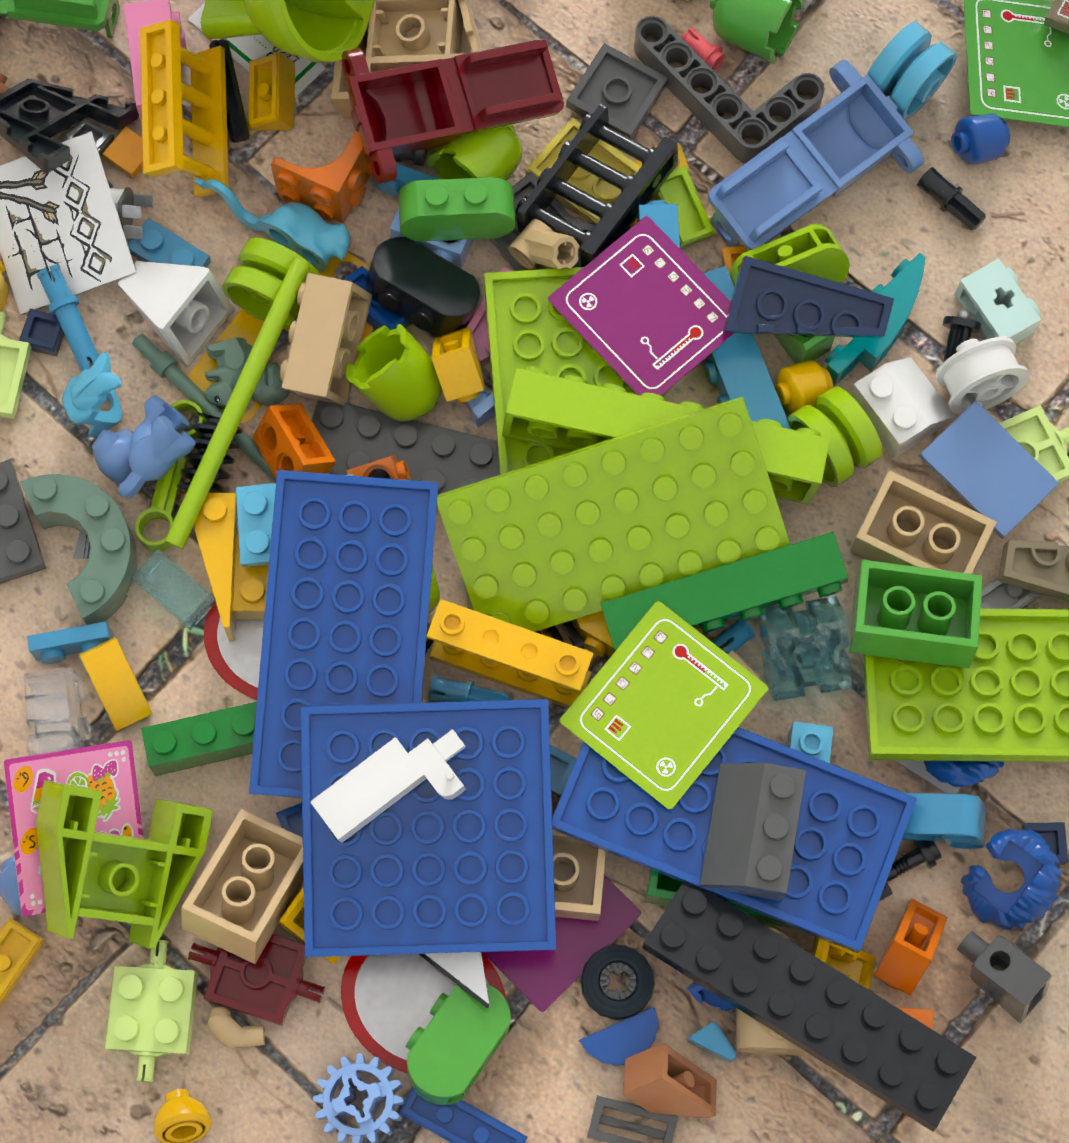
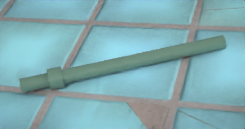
[132,334,276,483]

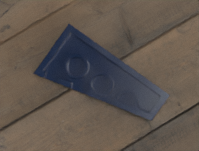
[723,256,894,338]

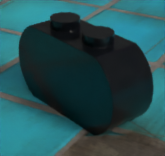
[366,237,480,337]

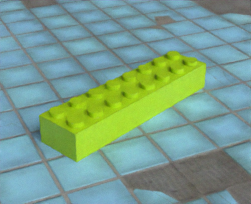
[502,366,830,505]

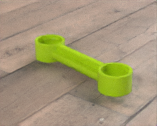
[135,400,205,552]

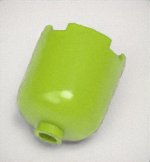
[427,124,522,181]
[346,324,442,422]

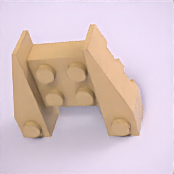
[331,0,483,118]

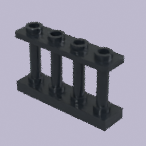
[515,104,678,267]

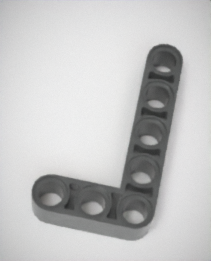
[634,16,825,164]

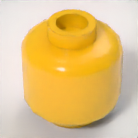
[774,360,833,414]

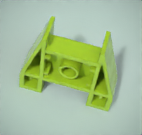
[36,780,213,949]

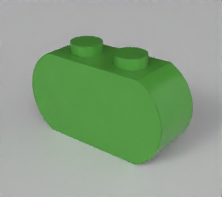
[398,177,515,242]
[406,984,511,1105]

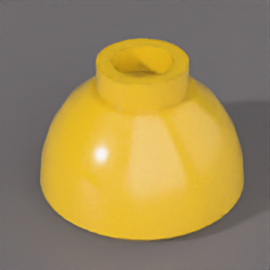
[153,1089,212,1143]

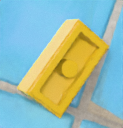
[248,52,295,131]

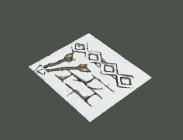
[0,131,136,315]

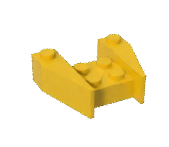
[195,493,269,640]

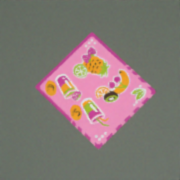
[3,740,144,917]

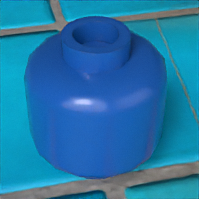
[951,113,1010,164]

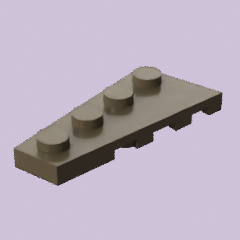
[998,540,1069,601]

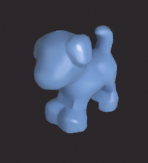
[92,395,196,498]

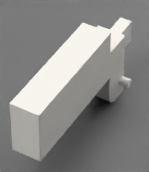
[310,729,467,843]

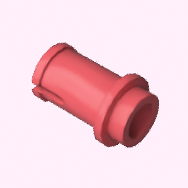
[681,27,726,71]

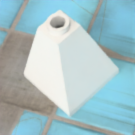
[118,261,234,367]

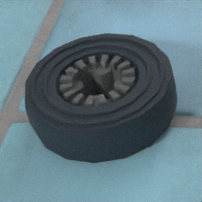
[580,945,655,1020]

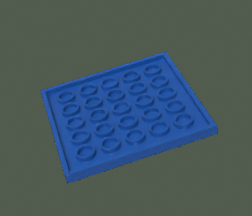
[301,699,556,957]

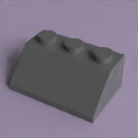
[699,763,806,901]

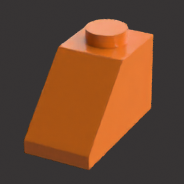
[874,898,948,996]

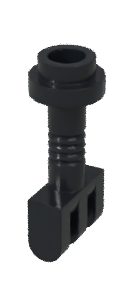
[879,840,942,902]

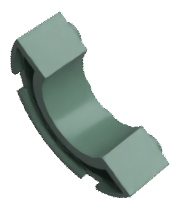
[20,474,137,625]

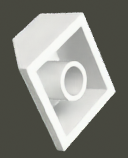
[850,357,956,460]

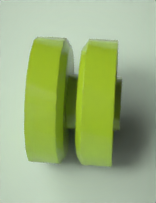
[222,237,320,329]
[788,386,883,487]

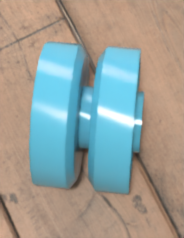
[867,21,957,120]

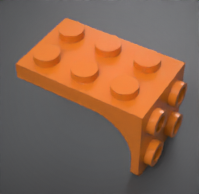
[271,130,373,224]

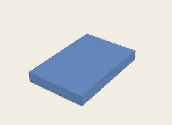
[919,401,1059,539]

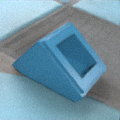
[687,1021,737,1063]

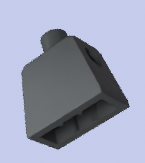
[957,931,1052,1024]

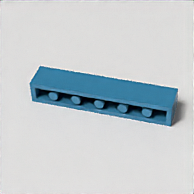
[704,266,791,429]

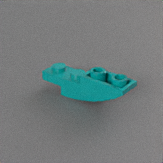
[825,253,926,387]

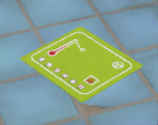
[560,601,768,809]

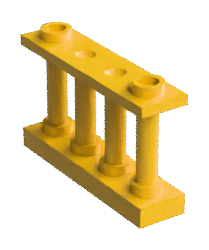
[140,19,229,198]
[426,599,594,708]

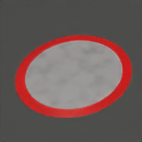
[341,952,507,1073]

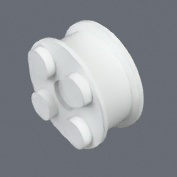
[936,336,1030,414]

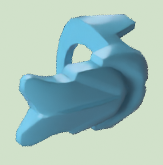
[62,352,122,437]

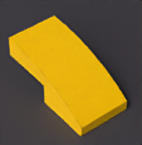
[79,637,153,731]

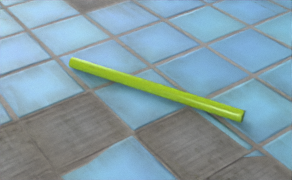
[165,257,311,549]

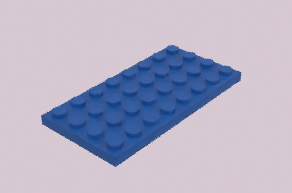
[249,470,439,798]
[552,727,917,953]

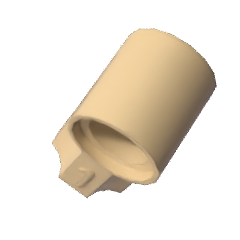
[508,219,580,270]

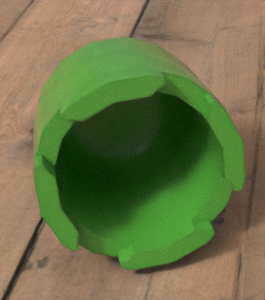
[710,0,804,64]

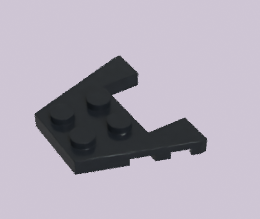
[0,78,139,173]

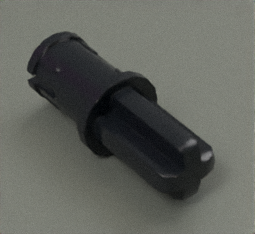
[917,167,986,230]

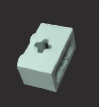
[954,258,1041,344]

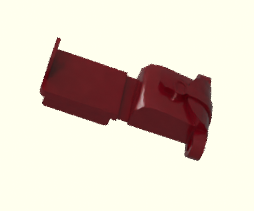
[342,40,564,184]

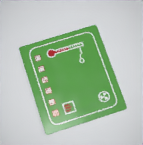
[964,0,1069,127]

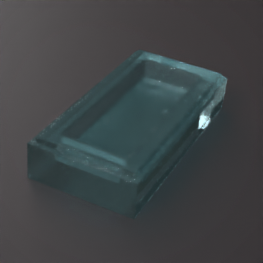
[131,549,216,631]

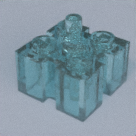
[759,596,852,701]

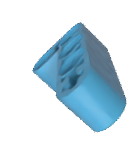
[902,793,986,849]

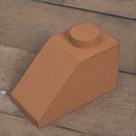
[623,1043,717,1118]

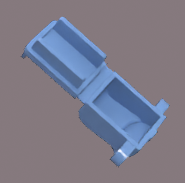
[708,60,924,251]

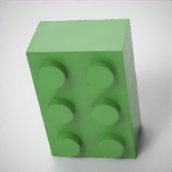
[849,560,983,668]

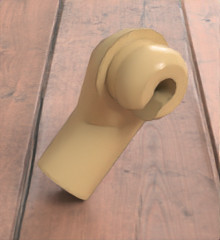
[207,1006,265,1049]

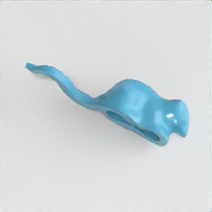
[194,177,351,272]

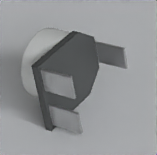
[110,187,153,239]

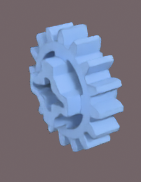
[313,1053,406,1143]

